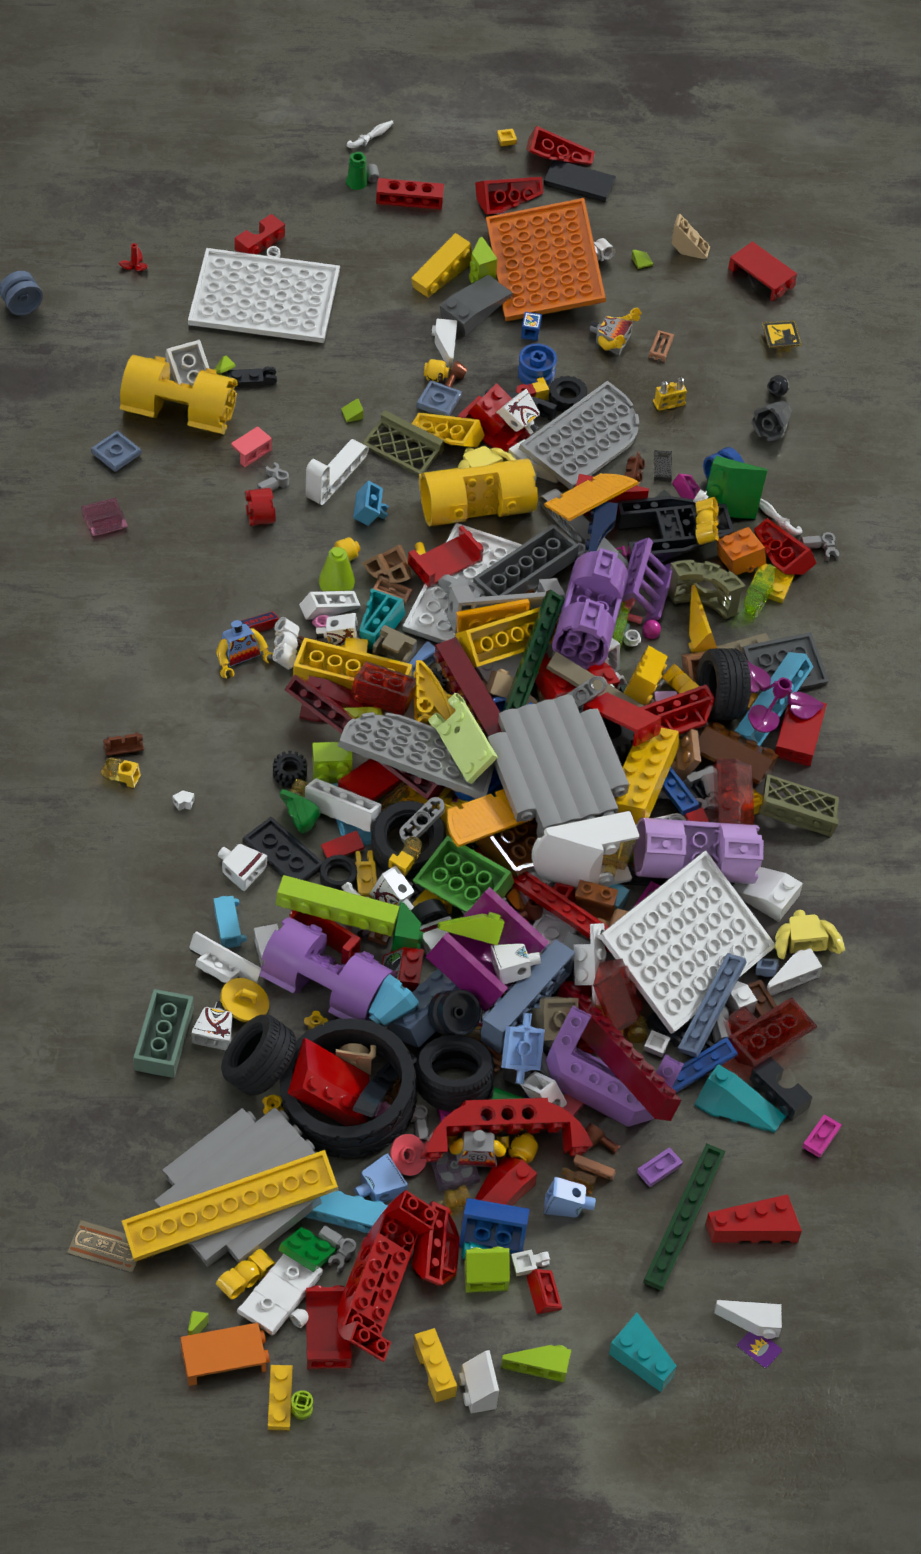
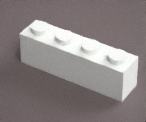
[305,778,382,832]

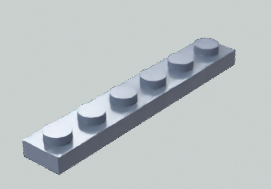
[678,953,747,1058]

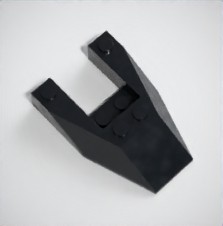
[616,496,734,567]

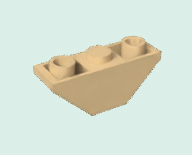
[671,214,710,259]

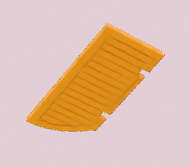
[544,473,638,521]
[446,789,533,847]

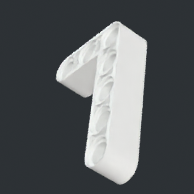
[305,439,369,505]

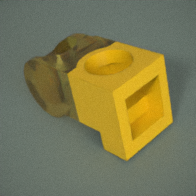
[101,758,141,788]
[388,837,422,876]

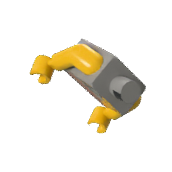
[590,307,642,355]
[447,1130,509,1167]

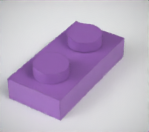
[637,1147,683,1187]

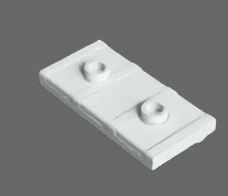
[237,1254,323,1335]

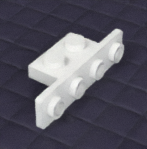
[574,923,608,1005]
[189,932,261,984]

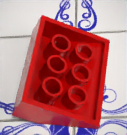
[535,658,620,700]
[288,1038,370,1127]

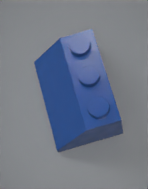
[459,1198,530,1256]

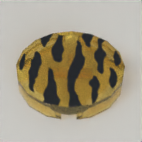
[375,783,410,810]

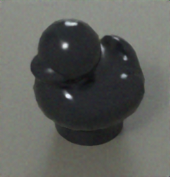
[767,375,790,397]

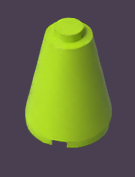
[319,547,355,592]

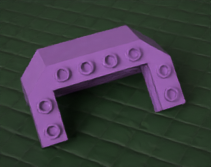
[546,1006,684,1127]

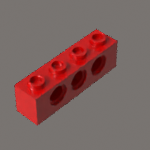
[376,178,444,210]

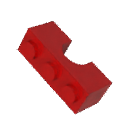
[234,214,285,255]

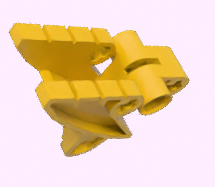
[413,660,456,727]

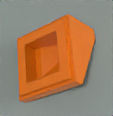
[506,888,525,912]

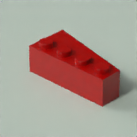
[705,1194,802,1243]

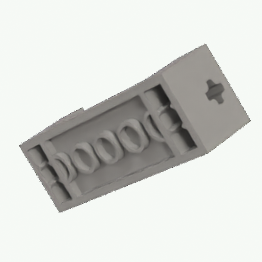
[447,578,565,634]

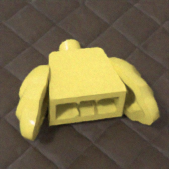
[458,446,516,469]
[774,910,845,960]

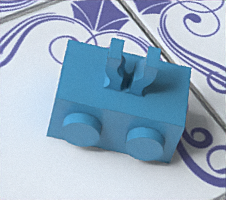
[353,480,389,526]

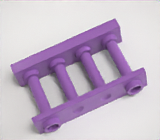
[622,537,674,622]

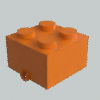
[716,527,766,575]

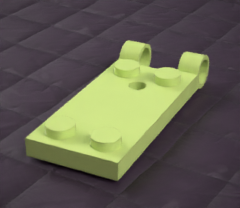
[428,693,498,784]

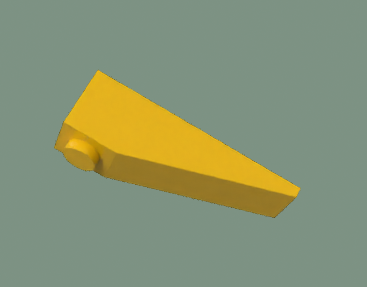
[412,413,485,447]
[688,584,717,653]

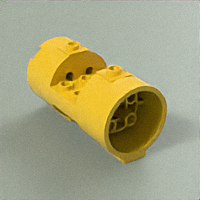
[120,355,238,435]
[419,458,538,527]

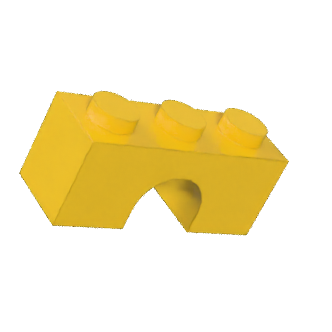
[413,1328,457,1403]

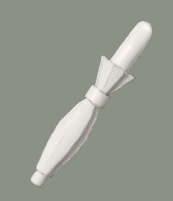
[346,120,394,149]
[759,499,802,535]

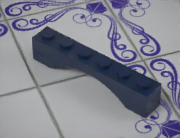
[585,502,618,552]

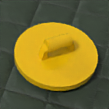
[220,978,269,1022]

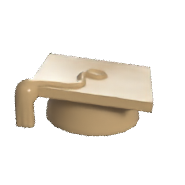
[336,1043,376,1075]

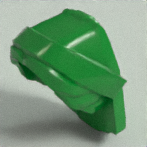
[279,789,321,834]

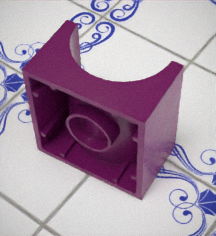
[426,887,549,1012]

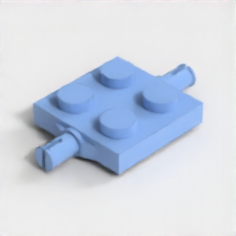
[501,1013,545,1084]

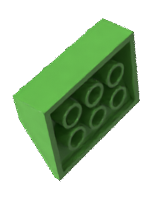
[413,835,514,913]

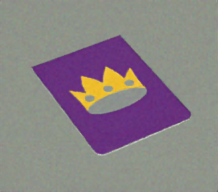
[736,1332,782,1368]

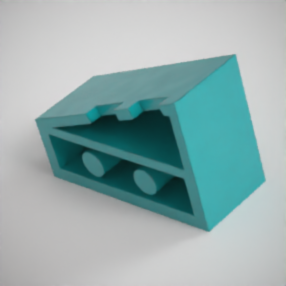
[359,588,405,650]
[609,1313,677,1392]

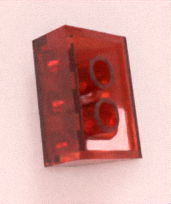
[350,661,416,716]
[593,958,643,1031]

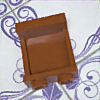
[575,880,618,922]

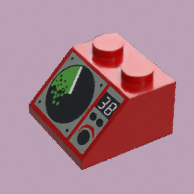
[382,947,424,992]

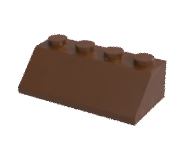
[699,722,779,785]

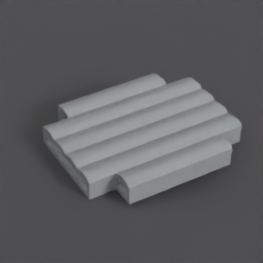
[487,695,629,838]
[154,1108,322,1267]

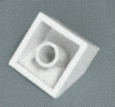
[458,1350,499,1413]

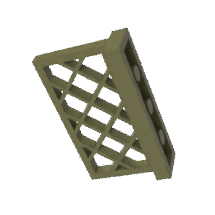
[362,410,444,476]
[759,774,839,837]

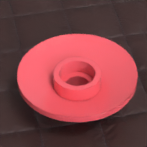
[390,1134,426,1176]

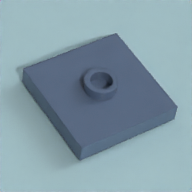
[416,380,462,416]
[91,430,142,472]

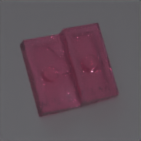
[81,497,128,536]

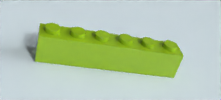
[275,875,400,936]

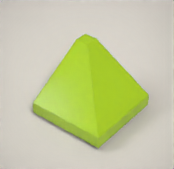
[631,250,653,269]
[214,355,236,373]

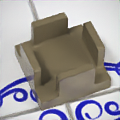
[372,625,417,663]
[531,997,578,1041]

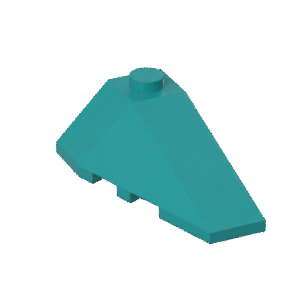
[694,1064,786,1133]

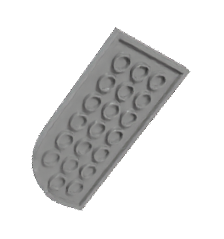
[519,381,639,489]
[338,712,495,799]

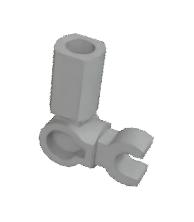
[257,462,289,491]
[800,532,839,561]
[695,773,724,811]
[410,1105,430,1144]
[318,1225,356,1273]

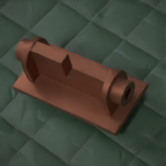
[624,452,645,486]
[103,732,144,756]

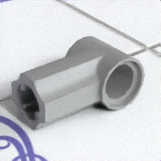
[711,1006,732,1044]

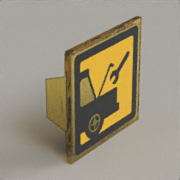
[762,320,802,352]

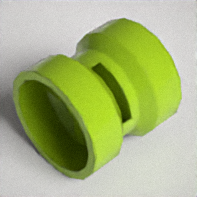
[291,1390,313,1420]

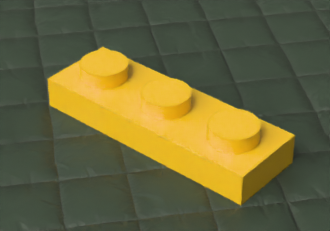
[268,1365,293,1431]

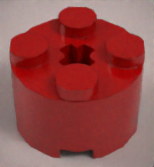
[245,488,276,526]

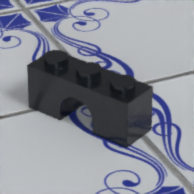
[750,1056,812,1121]

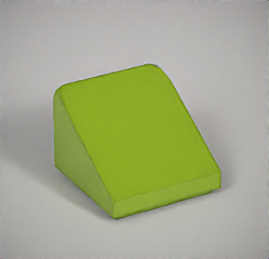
[341,399,364,423]
[188,1311,209,1335]

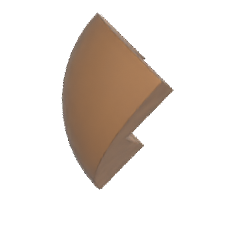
[362,545,412,583]

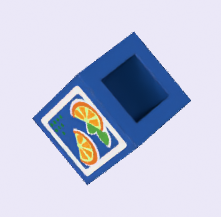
[521,312,542,341]

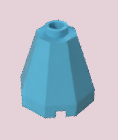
[369,974,419,1026]

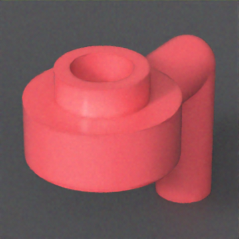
[621,598,643,624]

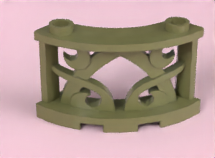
[668,560,746,619]

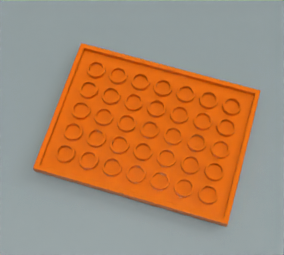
[486,198,606,321]

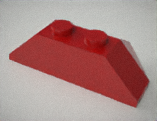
[640,685,715,734]
[412,1201,460,1286]

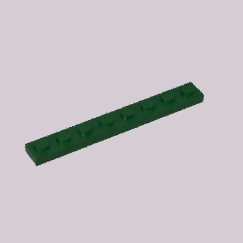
[502,589,565,712]
[643,1143,726,1291]

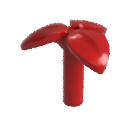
[119,243,148,271]

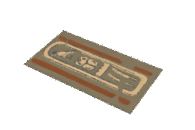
[67,1220,137,1273]

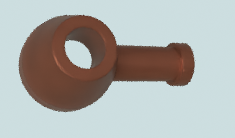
[444,361,467,388]
[519,899,543,921]
[585,1123,620,1154]

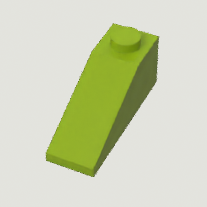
[437,912,505,945]
[501,1345,571,1383]

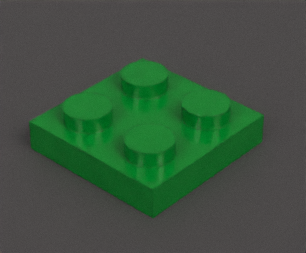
[278,1227,336,1272]

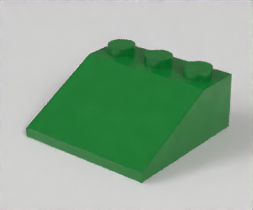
[706,456,768,519]

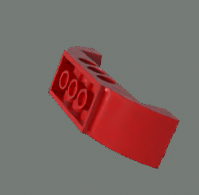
[420,1098,593,1162]
[336,1190,439,1362]

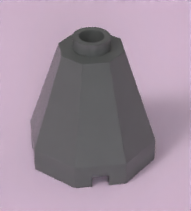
[751,401,792,441]

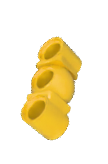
[696,497,719,545]
[662,663,700,694]
[216,1249,276,1300]

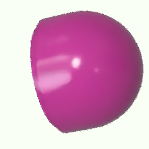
[642,620,661,639]

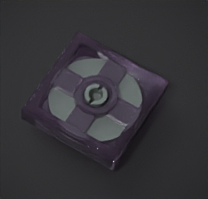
[431,1147,480,1191]

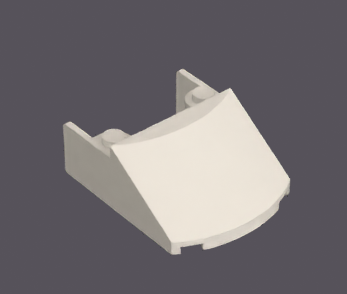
[532,811,639,889]

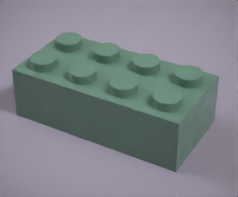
[133,989,194,1078]

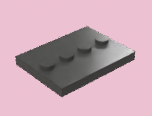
[741,632,829,696]

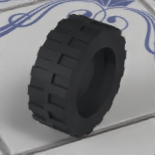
[549,376,588,412]

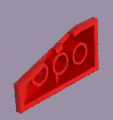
[526,126,595,165]
[475,177,543,214]

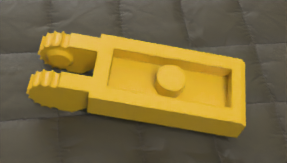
[355,850,377,898]

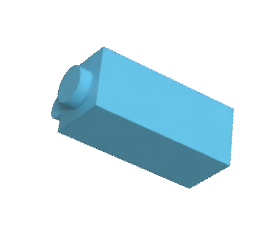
[213,896,247,948]

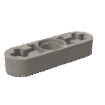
[399,797,445,844]

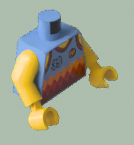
[216,620,273,679]

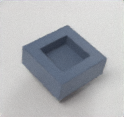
[756,958,779,977]

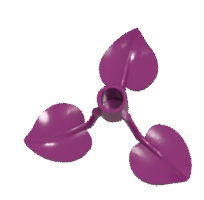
[747,660,824,733]

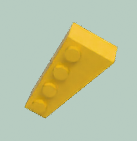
[411,233,472,298]
[624,645,668,705]

